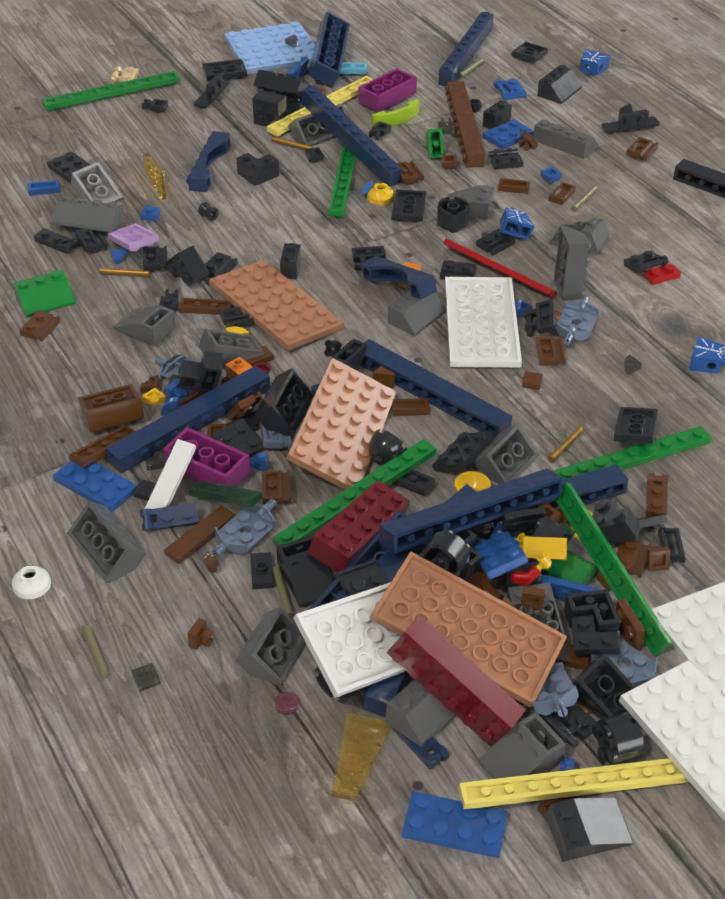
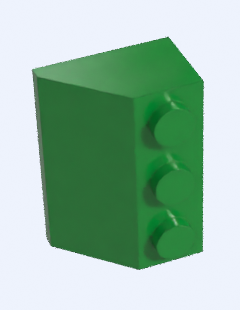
[13,270,75,318]
[538,550,600,585]

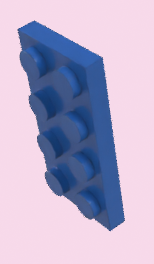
[53,461,137,512]
[402,791,508,858]

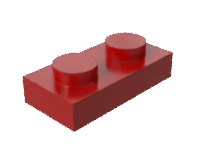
[643,264,681,285]

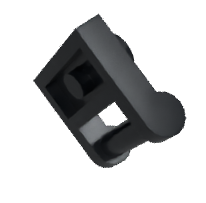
[624,251,669,273]

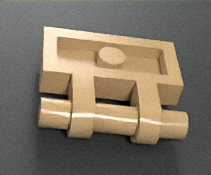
[109,66,139,84]

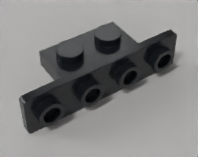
[194,73,230,108]
[602,109,660,134]

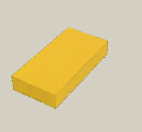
[523,537,567,560]

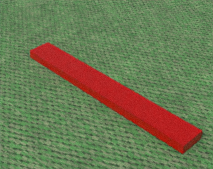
[443,238,558,298]

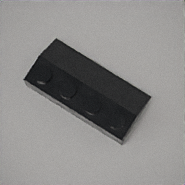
[255,368,314,436]

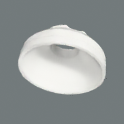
[12,566,51,599]

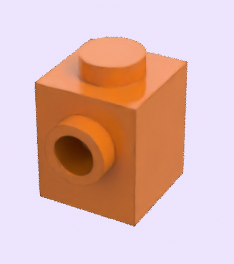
[225,357,253,380]

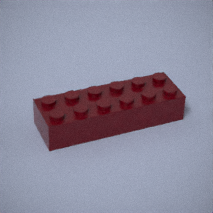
[308,480,410,573]
[386,615,525,747]

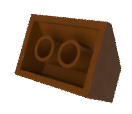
[77,384,144,432]

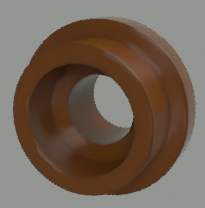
[202,552,220,572]

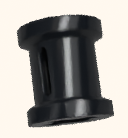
[198,202,219,221]

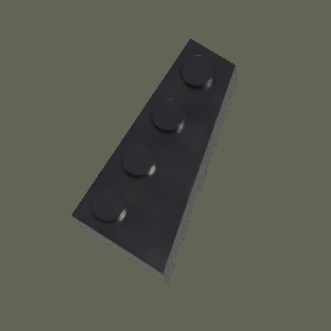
[253,70,311,103]

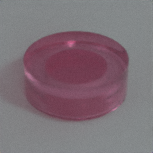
[275,692,298,715]

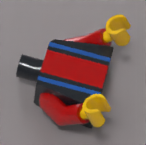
[490,533,552,587]

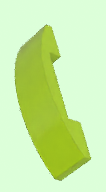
[371,99,420,128]

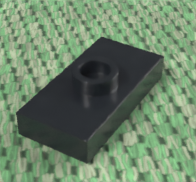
[250,552,273,589]

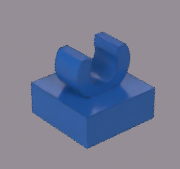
[165,378,188,402]

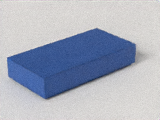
[28,180,60,196]

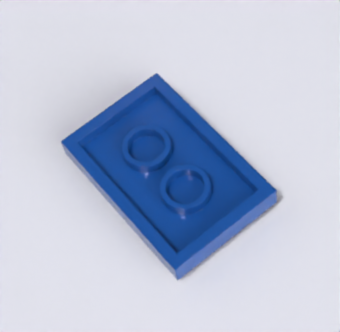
[482,119,534,150]
[472,531,528,580]

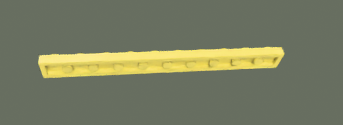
[267,76,373,136]
[458,758,689,809]

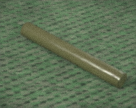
[458,58,485,79]
[571,185,598,212]
[272,566,294,618]
[82,625,109,679]

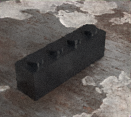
[673,159,725,198]

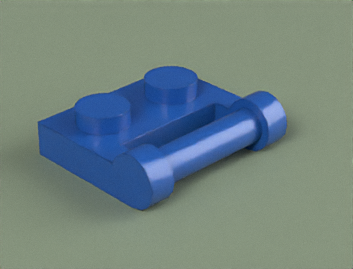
[493,79,526,100]

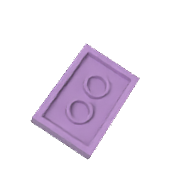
[107,223,159,251]

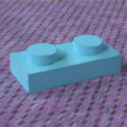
[340,62,367,75]

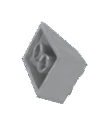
[71,162,123,203]

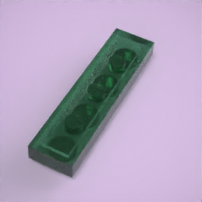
[188,480,263,508]

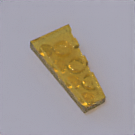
[142,153,167,200]
[331,713,391,801]

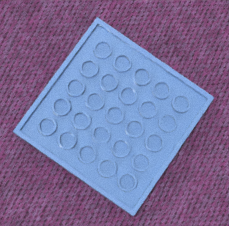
[225,22,315,74]

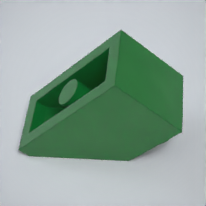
[425,128,444,159]

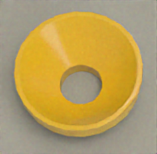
[367,183,395,205]
[455,471,491,492]

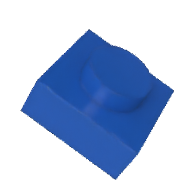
[540,167,562,183]
[141,206,160,221]

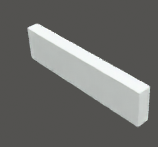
[145,439,196,509]

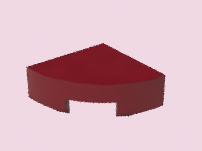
[253,362,271,374]

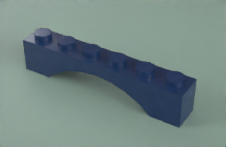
[186,131,231,193]
[360,256,437,299]

